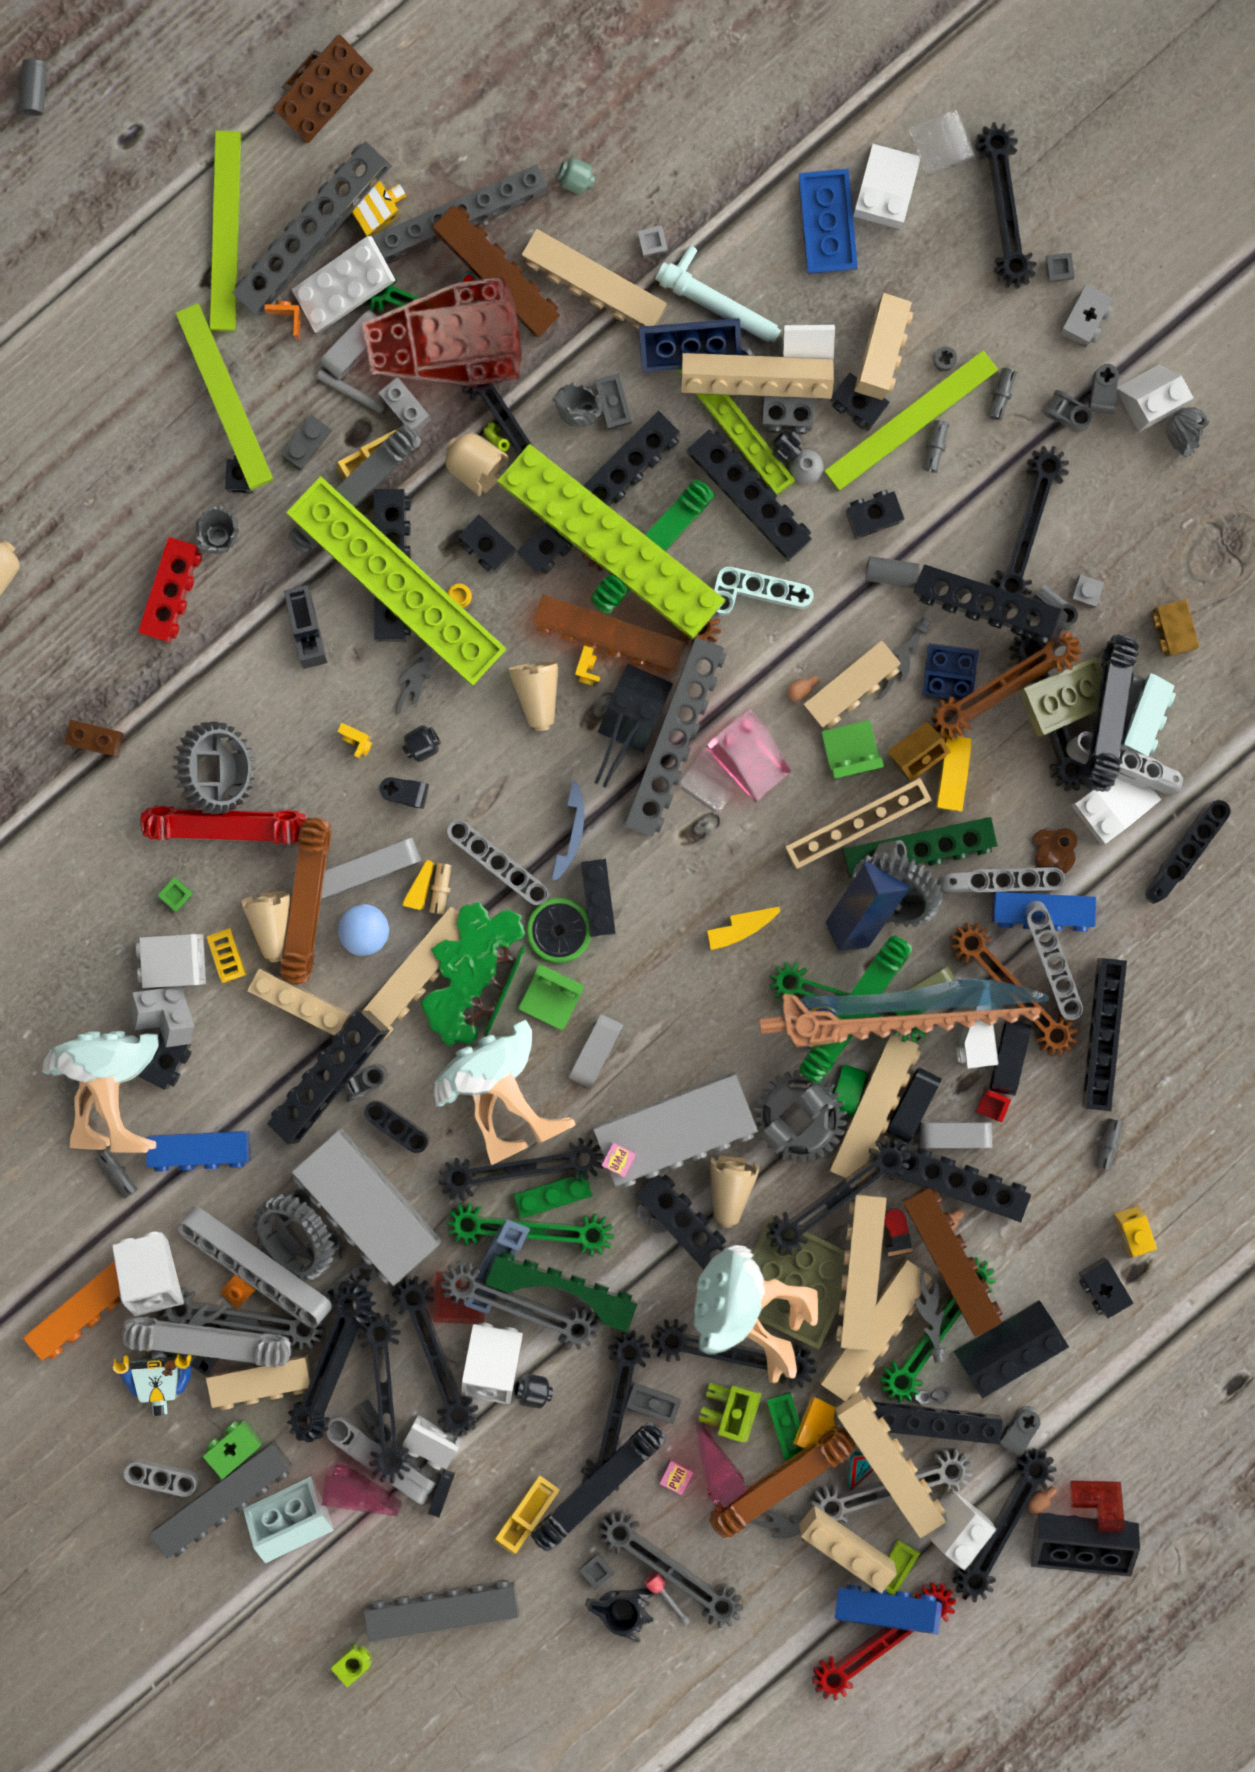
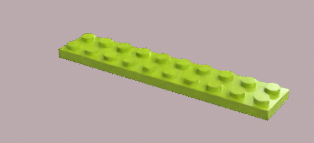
[497,444,725,640]
[286,476,507,686]

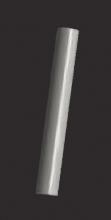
[316,369,386,415]

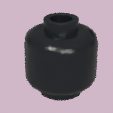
[402,725,441,762]
[514,1374,553,1409]

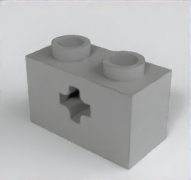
[1059,284,1113,347]
[379,377,431,433]

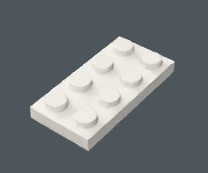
[292,236,396,333]

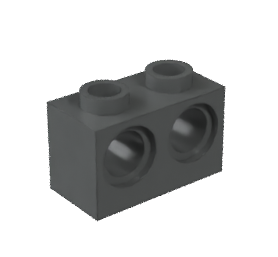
[762,396,814,434]

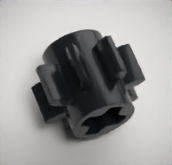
[771,431,802,462]

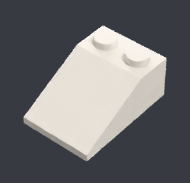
[853,144,921,229]
[1071,764,1161,845]
[956,988,998,1068]

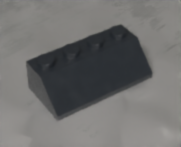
[954,1300,1069,1399]
[1031,1513,1141,1577]

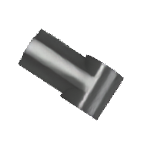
[1032,584,1079,630]

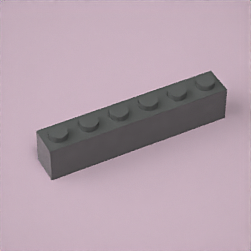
[149,1440,292,1559]
[364,1579,519,1642]

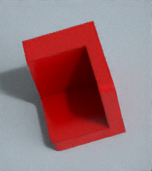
[975,1089,1012,1123]

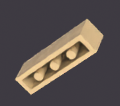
[854,293,913,400]
[804,641,901,728]
[248,968,351,1036]
[206,1354,312,1410]
[799,1505,897,1593]

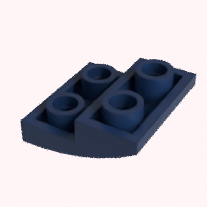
[922,643,979,700]

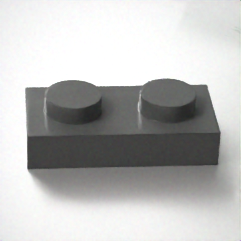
[595,373,632,429]
[281,414,332,470]
[626,1382,682,1424]

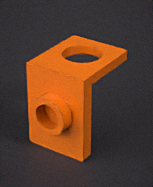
[264,301,301,340]
[220,1274,256,1309]

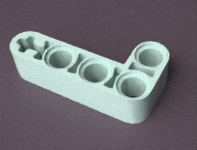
[714,567,813,616]

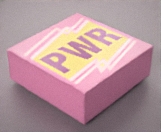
[602,1142,636,1177]
[659,1460,693,1495]

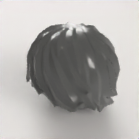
[553,382,603,428]
[1166,407,1209,458]
[196,505,239,554]

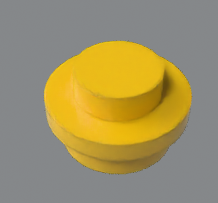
[447,584,472,608]

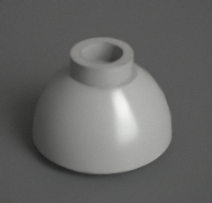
[789,449,824,484]

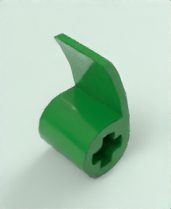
[830,1064,867,1117]

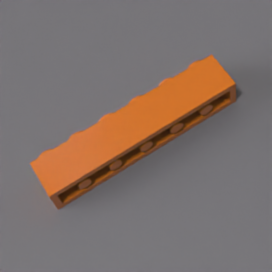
[23,1261,121,1361]

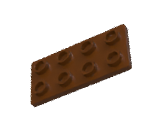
[273,35,373,143]

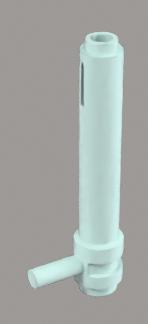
[655,246,781,343]

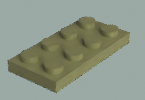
[1018,657,1102,737]

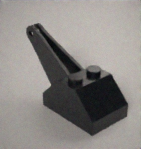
[594,663,673,788]

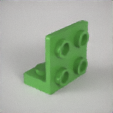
[822,720,884,780]
[519,964,585,1030]

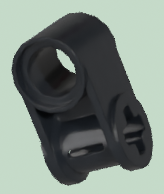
[380,777,429,809]

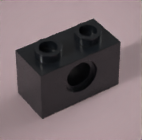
[830,372,890,430]
[846,490,905,539]
[458,514,516,573]
[138,1032,192,1090]

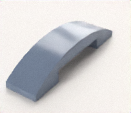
[552,781,584,881]
[465,1219,530,1314]

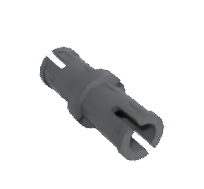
[987,367,1017,420]
[922,420,950,473]
[1095,1118,1124,1171]
[95,1149,138,1198]

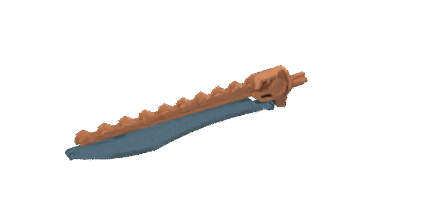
[759,979,1049,1047]

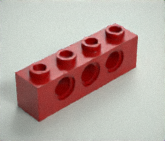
[138,537,203,644]

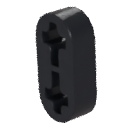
[428,1469,455,1518]

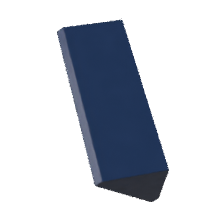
[639,318,742,373]
[826,861,910,951]

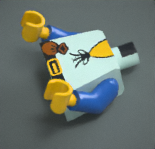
[113,1353,192,1416]

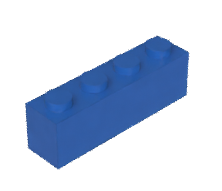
[992,892,1097,932]
[145,1131,251,1172]
[834,1584,942,1635]

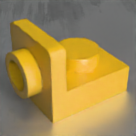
[575,645,600,686]
[337,723,372,759]

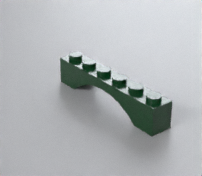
[483,1251,637,1332]

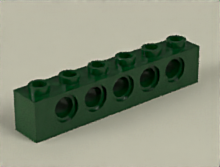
[842,817,998,878]

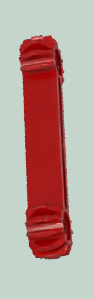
[140,805,306,845]
[812,1581,956,1701]

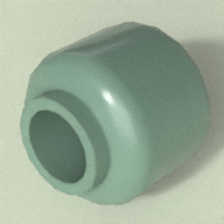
[557,158,596,195]

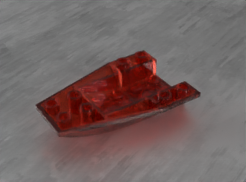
[362,277,522,386]

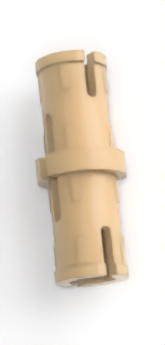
[429,863,452,915]

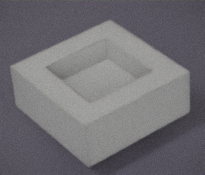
[638,226,668,258]
[1071,575,1104,607]

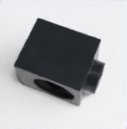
[225,455,254,494]

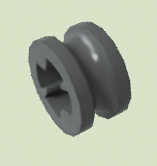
[933,346,957,371]

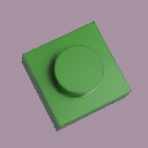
[158,877,194,912]

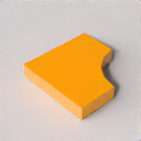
[793,1397,836,1449]

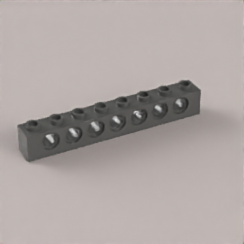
[232,141,393,316]
[353,164,548,265]
[625,637,727,837]

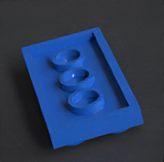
[798,169,858,275]

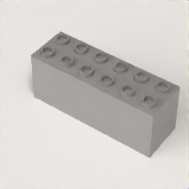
[594,1072,758,1188]
[292,1128,442,1286]

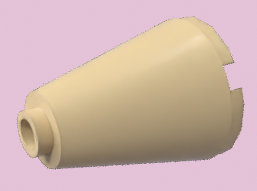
[509,661,559,731]
[241,891,292,962]
[709,1155,760,1228]

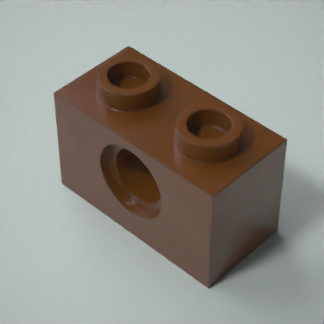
[64,720,124,757]

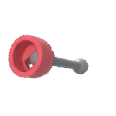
[644,1571,690,1625]

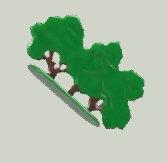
[421,902,526,1047]

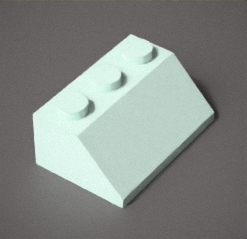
[1121,673,1176,756]
[243,1476,334,1563]

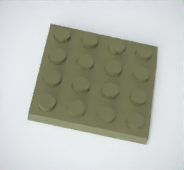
[751,1214,849,1350]

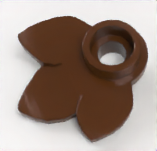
[1032,828,1077,874]

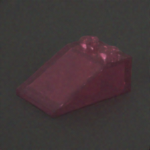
[706,708,791,803]
[696,1422,748,1508]
[322,1463,402,1516]

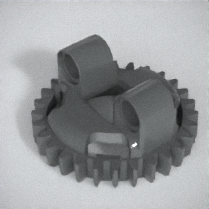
[173,721,256,815]
[850,840,943,928]
[754,1070,847,1163]
[253,1190,341,1281]

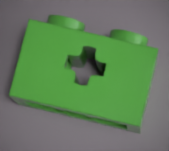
[203,1420,263,1479]

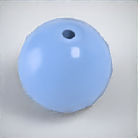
[337,904,390,956]

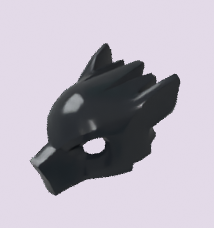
[585,1589,655,1642]

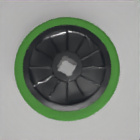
[526,898,591,963]

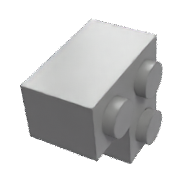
[129,986,194,1047]

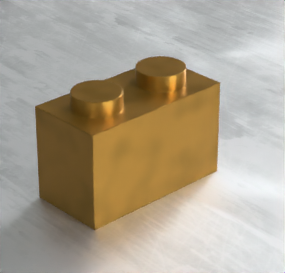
[1151,599,1200,657]
[887,722,951,782]

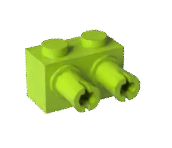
[699,1382,762,1442]

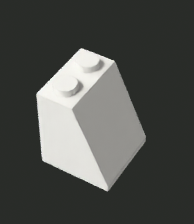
[1117,364,1193,432]
[136,934,206,988]
[113,1232,184,1317]
[461,1323,523,1405]
[926,1489,996,1570]

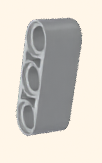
[320,310,389,380]
[568,1013,623,1089]
[920,1121,993,1148]
[124,1458,199,1497]

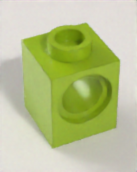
[331,1643,372,1687]

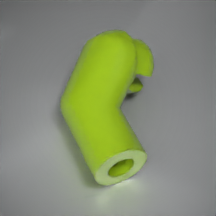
[483,421,510,452]

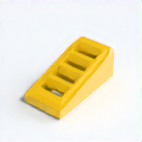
[402,860,435,910]
[206,928,248,984]

